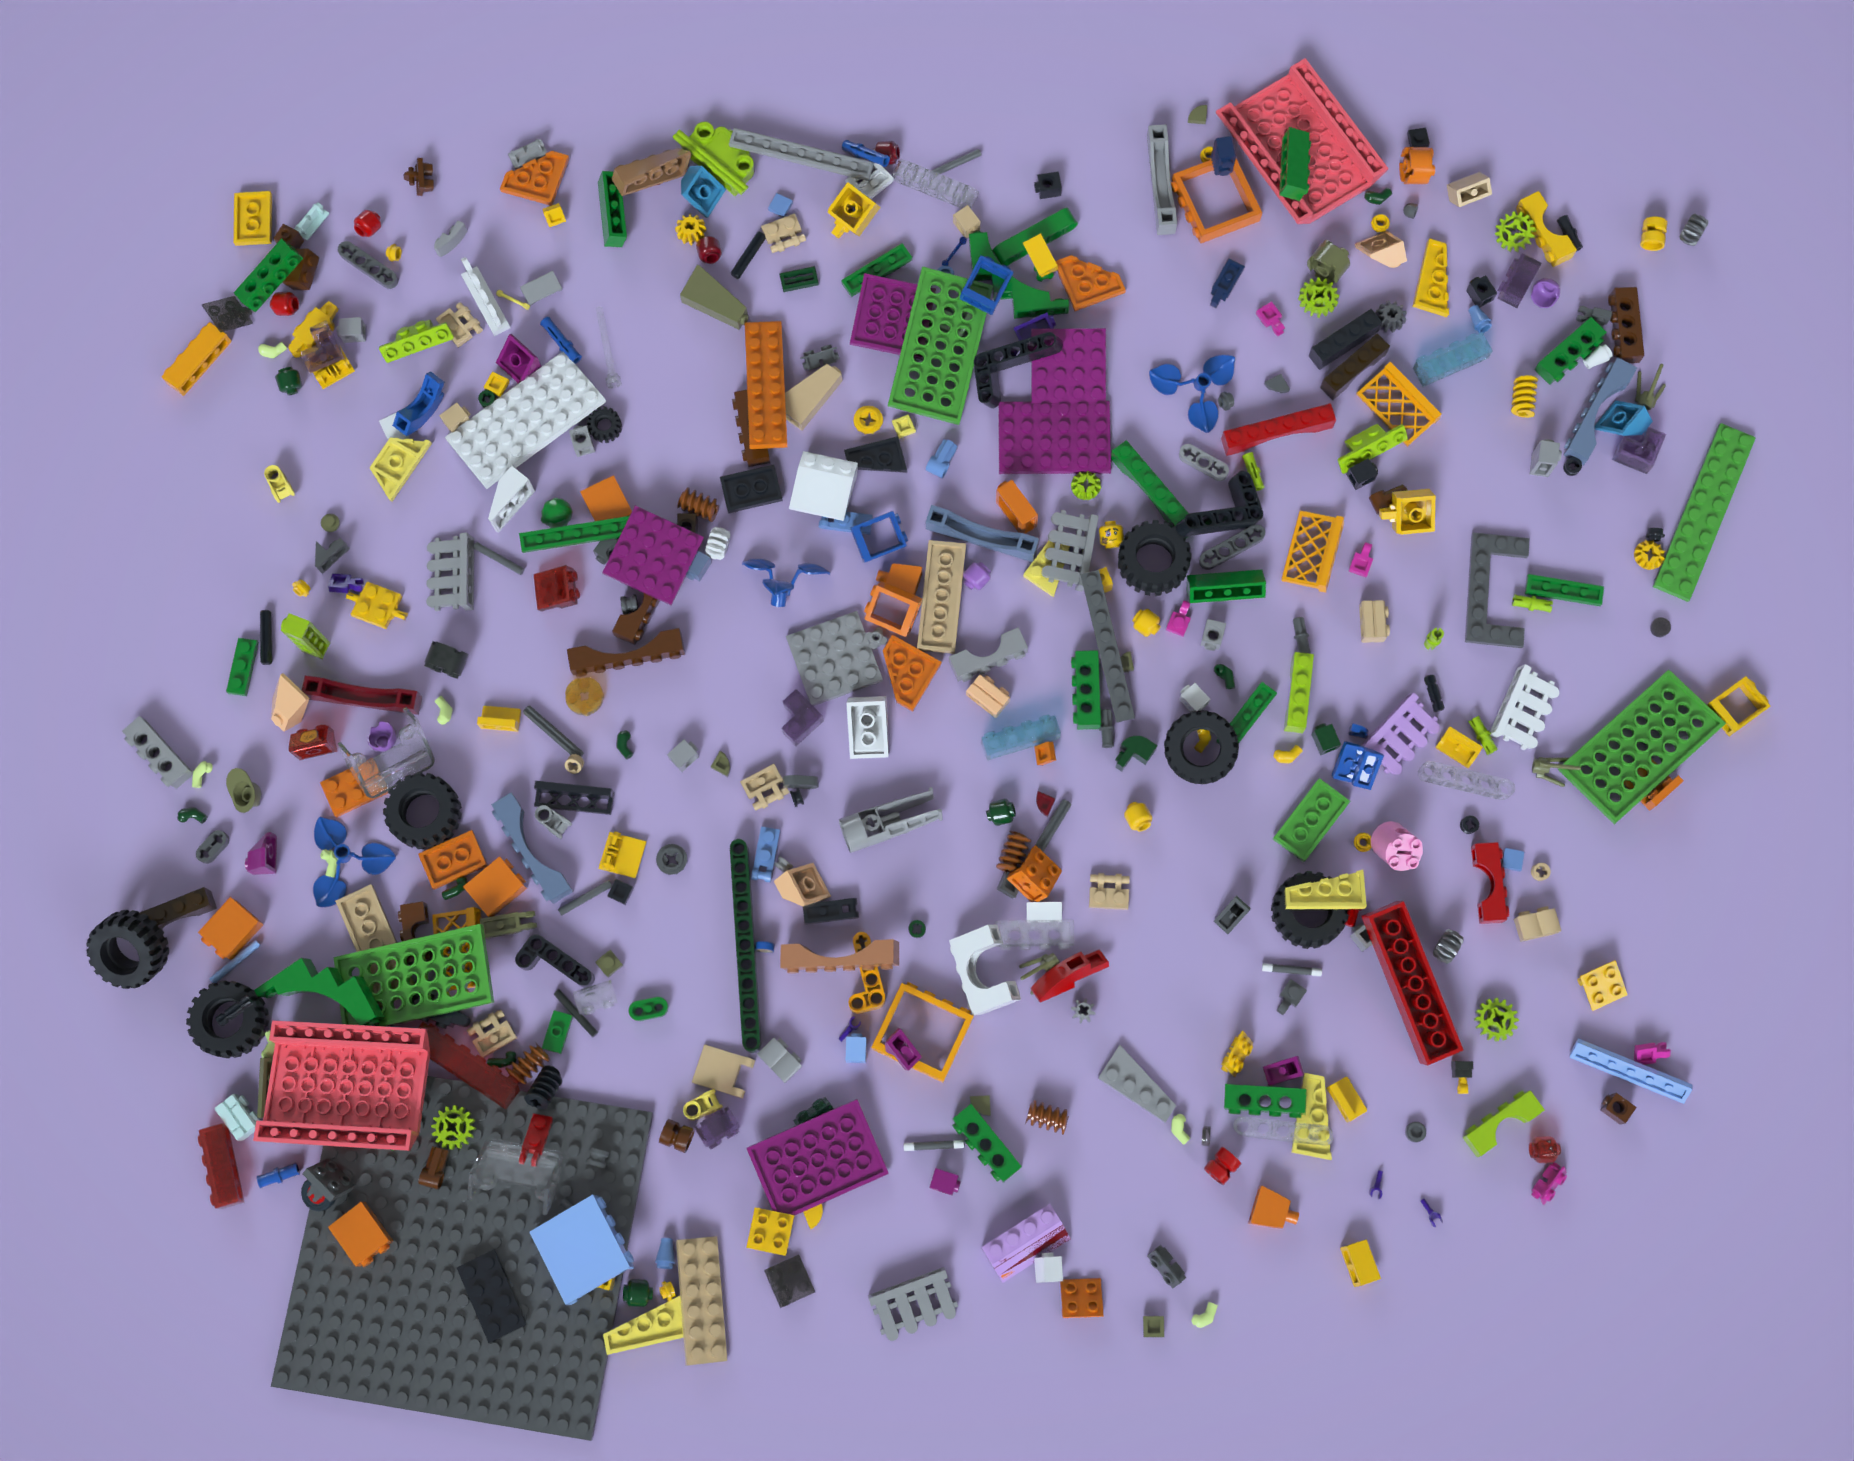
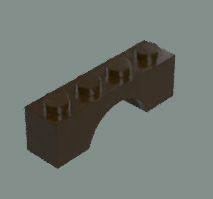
[1320,333,1390,400]
[139,887,217,929]

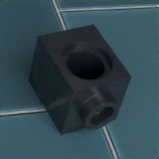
[1034,171,1062,199]
[1466,275,1497,308]
[1346,458,1378,490]

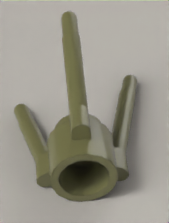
[1634,363,1666,410]
[1532,757,1581,787]
[1019,953,1060,995]

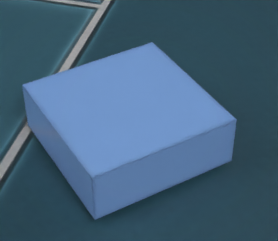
[768,193,793,218]
[1501,848,1525,872]

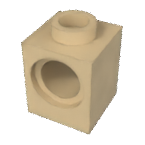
[953,205,981,239]
[439,403,471,433]

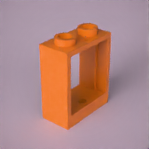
[996,480,1038,534]
[864,581,923,637]

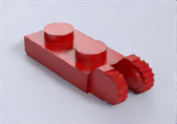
[519,1113,553,1167]

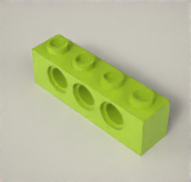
[281,613,330,660]

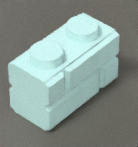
[215,1094,260,1141]

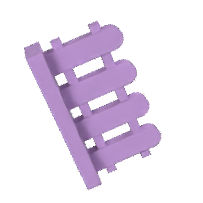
[1361,692,1440,775]

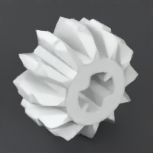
[705,527,730,560]

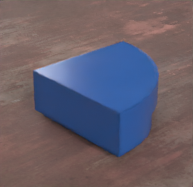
[1348,723,1369,739]

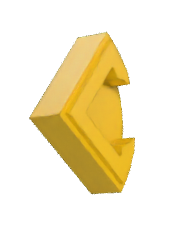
[803,1204,823,1230]

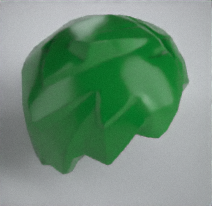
[541,498,573,528]

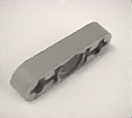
[1179,444,1229,481]

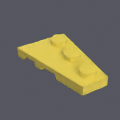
[1023,541,1070,597]

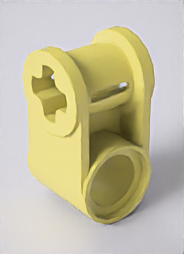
[264,465,295,503]
[683,1089,723,1121]

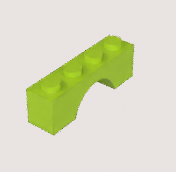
[1284,652,1314,734]
[1462,1090,1545,1157]

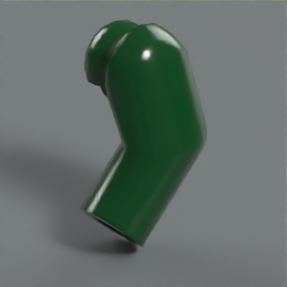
[177,807,208,824]

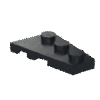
[844,436,907,473]

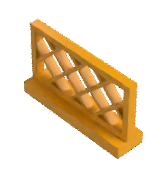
[1356,362,1442,447]
[1281,510,1344,593]
[432,907,482,992]

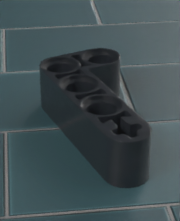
[515,935,595,988]

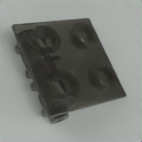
[202,296,253,333]
[764,1255,815,1308]

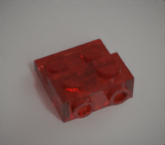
[533,565,580,612]

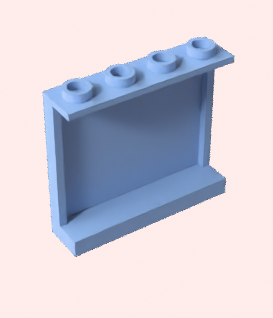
[530,1195,635,1305]

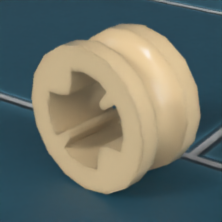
[565,754,584,774]
[1531,863,1551,881]

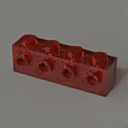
[198,1123,245,1209]

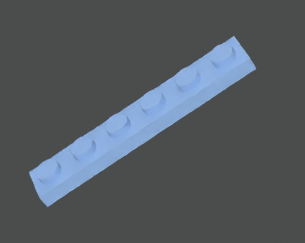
[1570,1038,1693,1104]

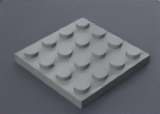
[786,611,883,707]

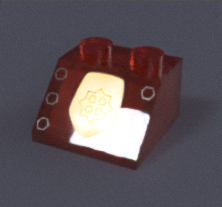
[289,725,337,760]

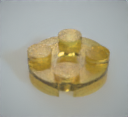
[565,677,604,716]

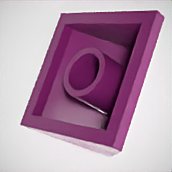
[496,334,542,384]

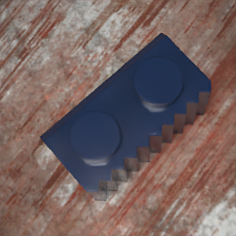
[1211,136,1237,176]

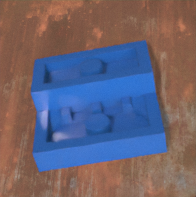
[1331,741,1384,790]

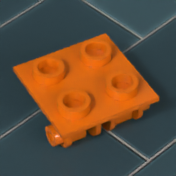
[1060,1278,1104,1318]

